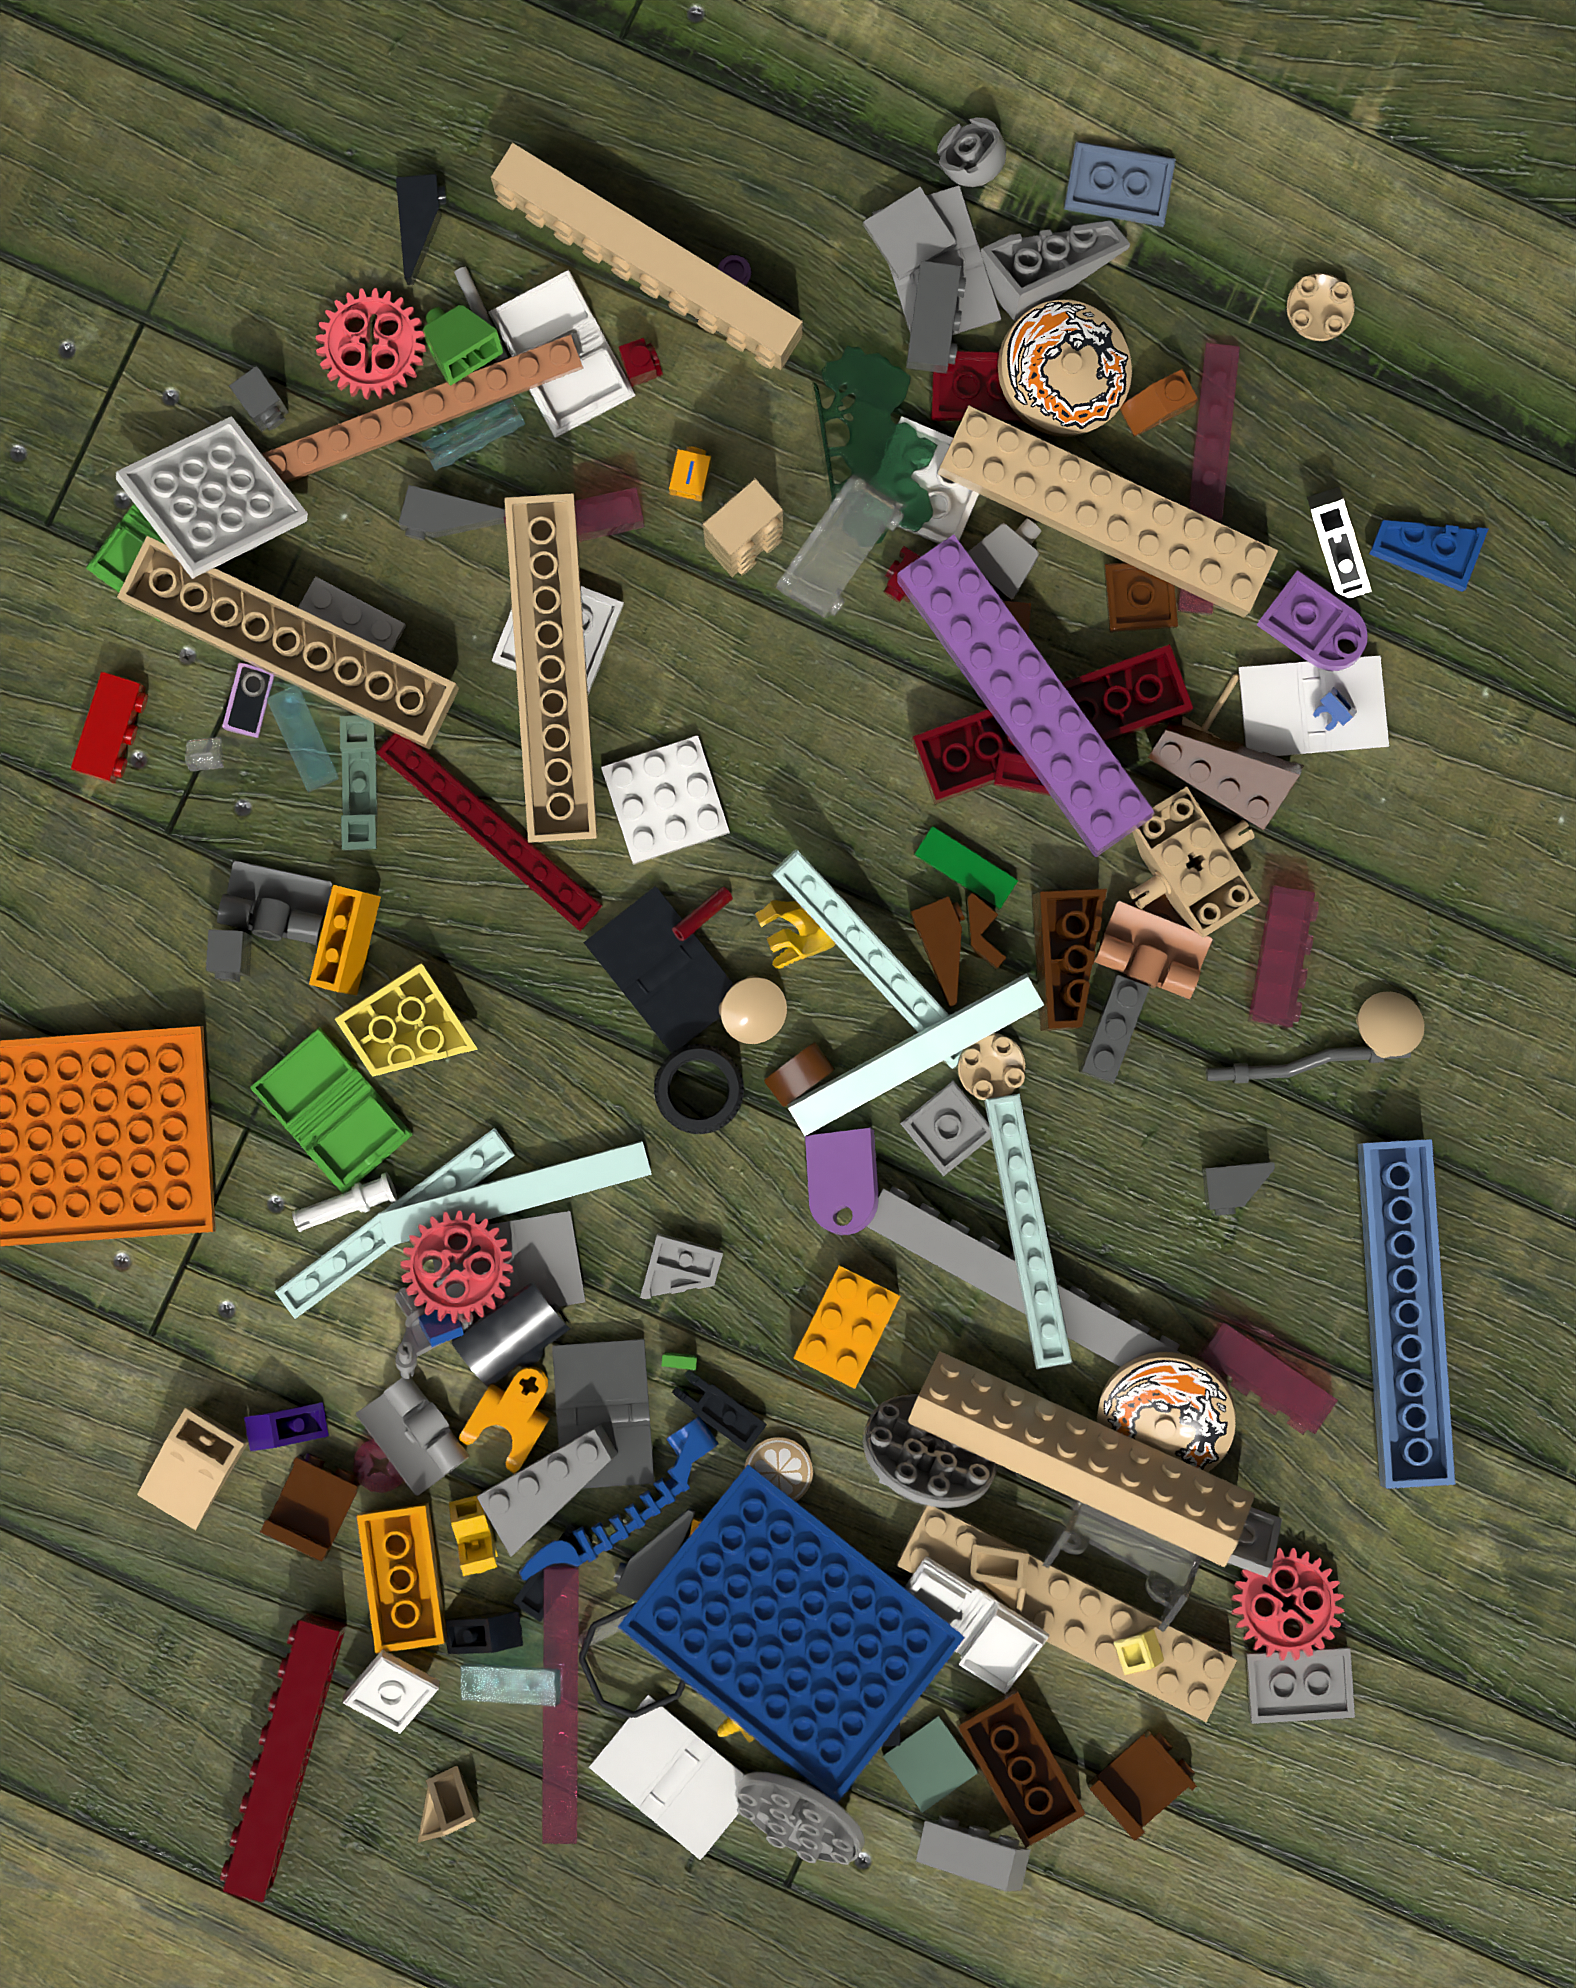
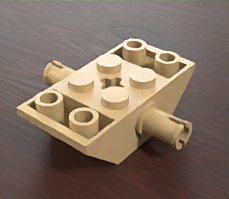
[1129,787,1260,938]

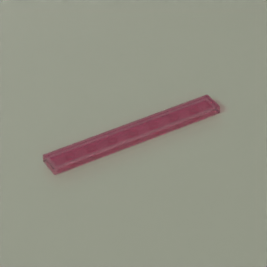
[1178,343,1240,615]
[542,1567,579,1844]

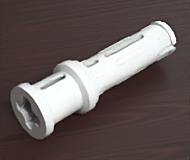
[292,1172,397,1232]

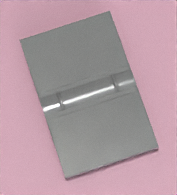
[872,186,1001,335]
[433,1211,586,1321]

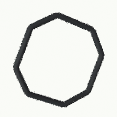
[579,1602,686,1718]

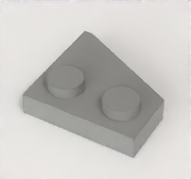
[640,1233,724,1299]

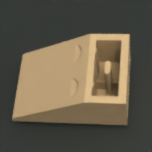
[137,1406,248,1530]

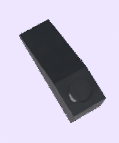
[396,174,447,286]

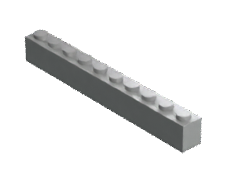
[866,1186,1182,1367]

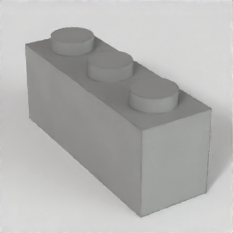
[916,1816,1031,1891]

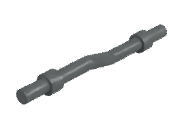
[1205,1045,1411,1083]

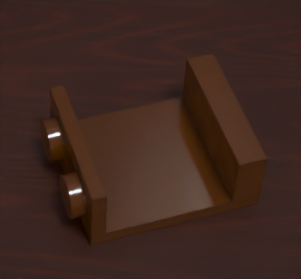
[260,1453,361,1562]
[1087,1730,1197,1841]

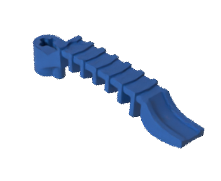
[519,1416,719,1581]

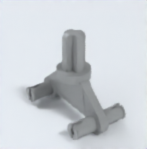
[395,1287,475,1379]

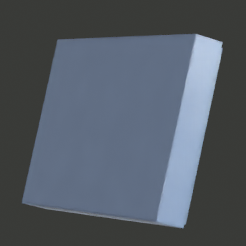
[1064,141,1176,227]

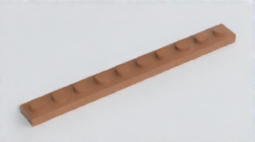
[262,334,584,484]

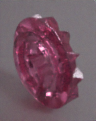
[353,1439,404,1493]

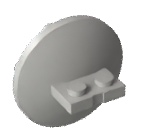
[863,1394,998,1508]
[735,1772,865,1865]

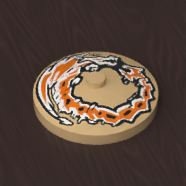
[998,300,1132,437]
[1097,1352,1236,1473]

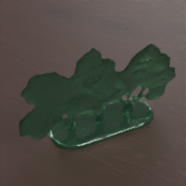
[812,346,938,547]

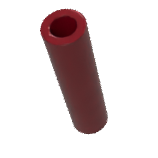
[672,887,733,941]

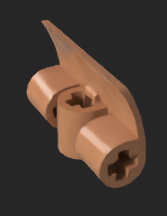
[1094,901,1213,999]

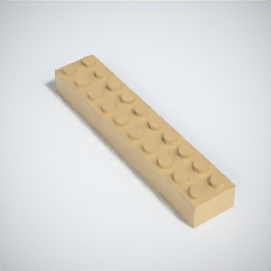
[491,143,803,370]
[937,406,1278,618]
[504,494,598,843]
[117,536,459,749]
[907,1351,1255,1567]
[896,1505,1237,1722]

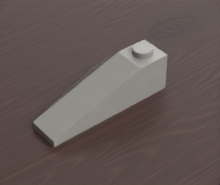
[981,220,1130,321]

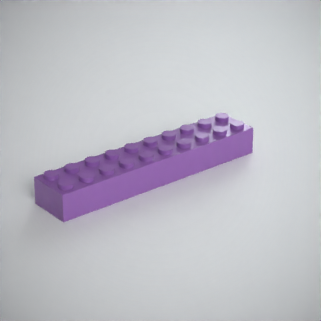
[897,534,1154,858]

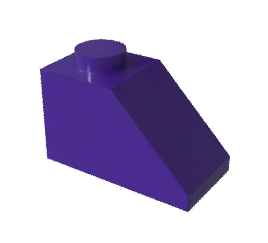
[244,1402,329,1451]

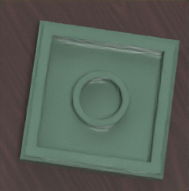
[882,1715,978,1813]

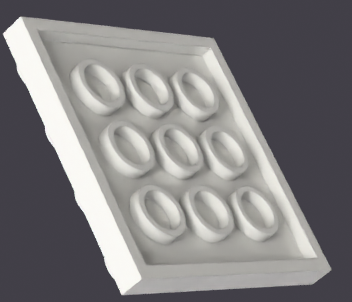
[116,416,308,579]

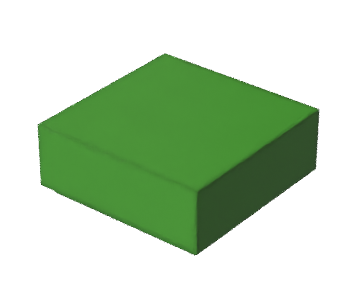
[661,1352,698,1370]

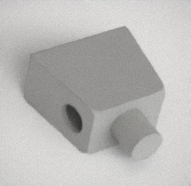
[967,518,1042,602]

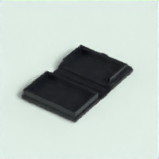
[583,886,734,1053]

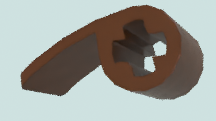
[764,1042,835,1107]

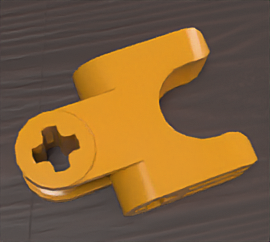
[459,1366,550,1474]

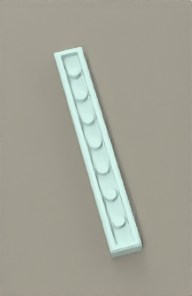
[771,849,963,1069]
[787,973,1044,1136]
[984,1094,1072,1369]
[275,1128,515,1319]
[378,1141,651,1247]

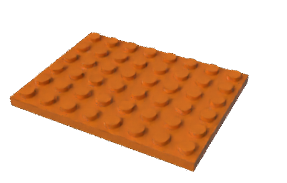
[0,1026,216,1246]

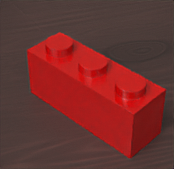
[70,671,148,784]

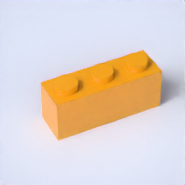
[309,885,381,996]

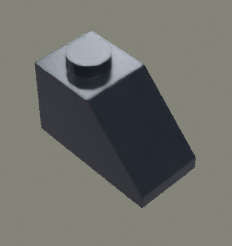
[445,1611,523,1654]

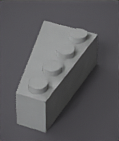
[477,1424,618,1556]

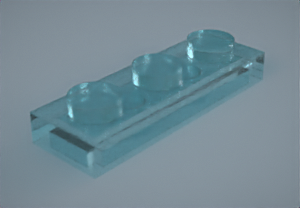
[421,398,525,471]
[266,685,340,792]
[461,1663,561,1706]

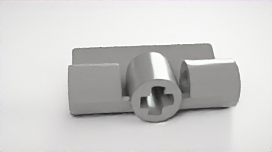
[356,1375,470,1496]

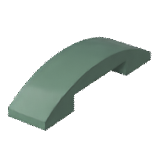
[340,715,378,850]

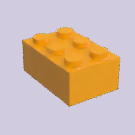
[793,1265,901,1389]

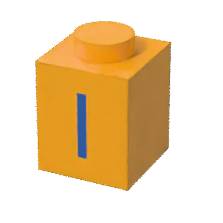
[669,446,712,502]

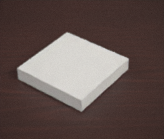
[343,1650,440,1733]

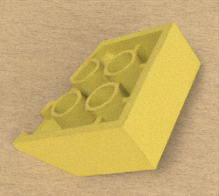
[335,962,477,1077]

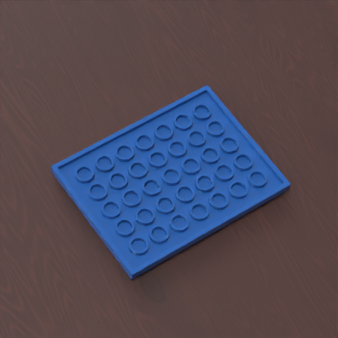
[618,1465,965,1803]

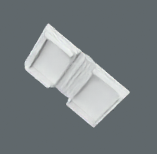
[489,270,635,438]
[1238,656,1389,756]
[904,1556,1050,1694]
[589,1695,745,1860]

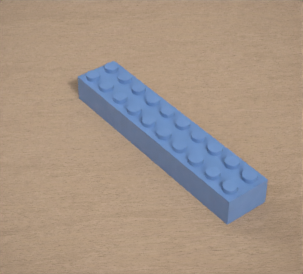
[1357,1139,1455,1489]

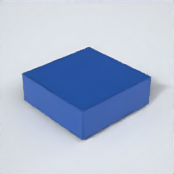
[418,1310,464,1347]

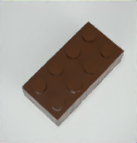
[956,1687,1086,1848]

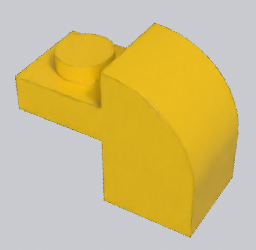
[449,1495,498,1576]

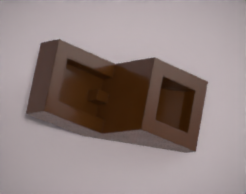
[966,893,1006,970]

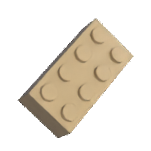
[703,479,783,577]

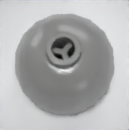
[937,117,1007,187]

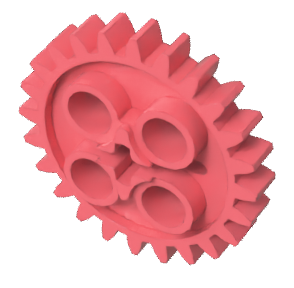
[315,288,426,400]
[401,1211,513,1323]
[1231,1548,1344,1661]

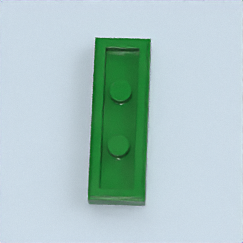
[914,826,1018,910]

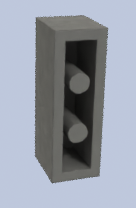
[906,261,966,374]
[1079,975,1150,1084]

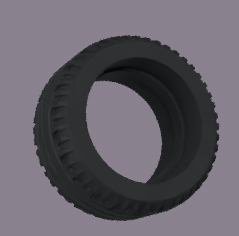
[654,1044,744,1134]

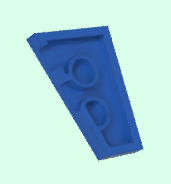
[1369,520,1489,592]

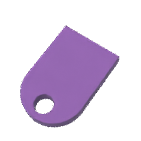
[1257,570,1368,671]
[805,1128,878,1235]

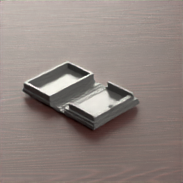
[552,1339,654,1488]

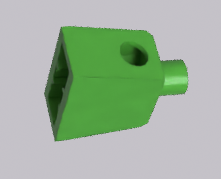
[423,305,504,386]

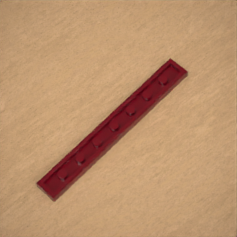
[376,733,603,932]

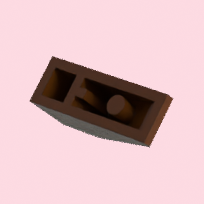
[910,896,965,1008]

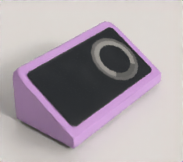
[223,662,275,738]

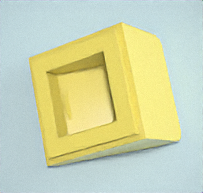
[1114,1629,1164,1675]

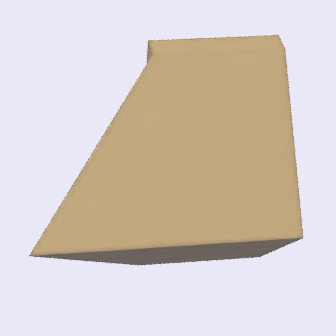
[970,1544,1029,1615]
[417,1766,480,1843]

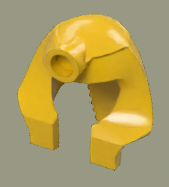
[755,900,836,969]

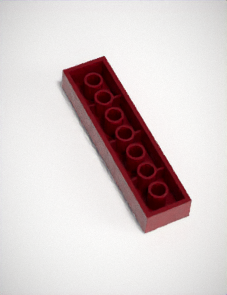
[912,644,1193,805]
[220,1613,347,1903]

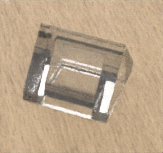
[185,737,224,771]

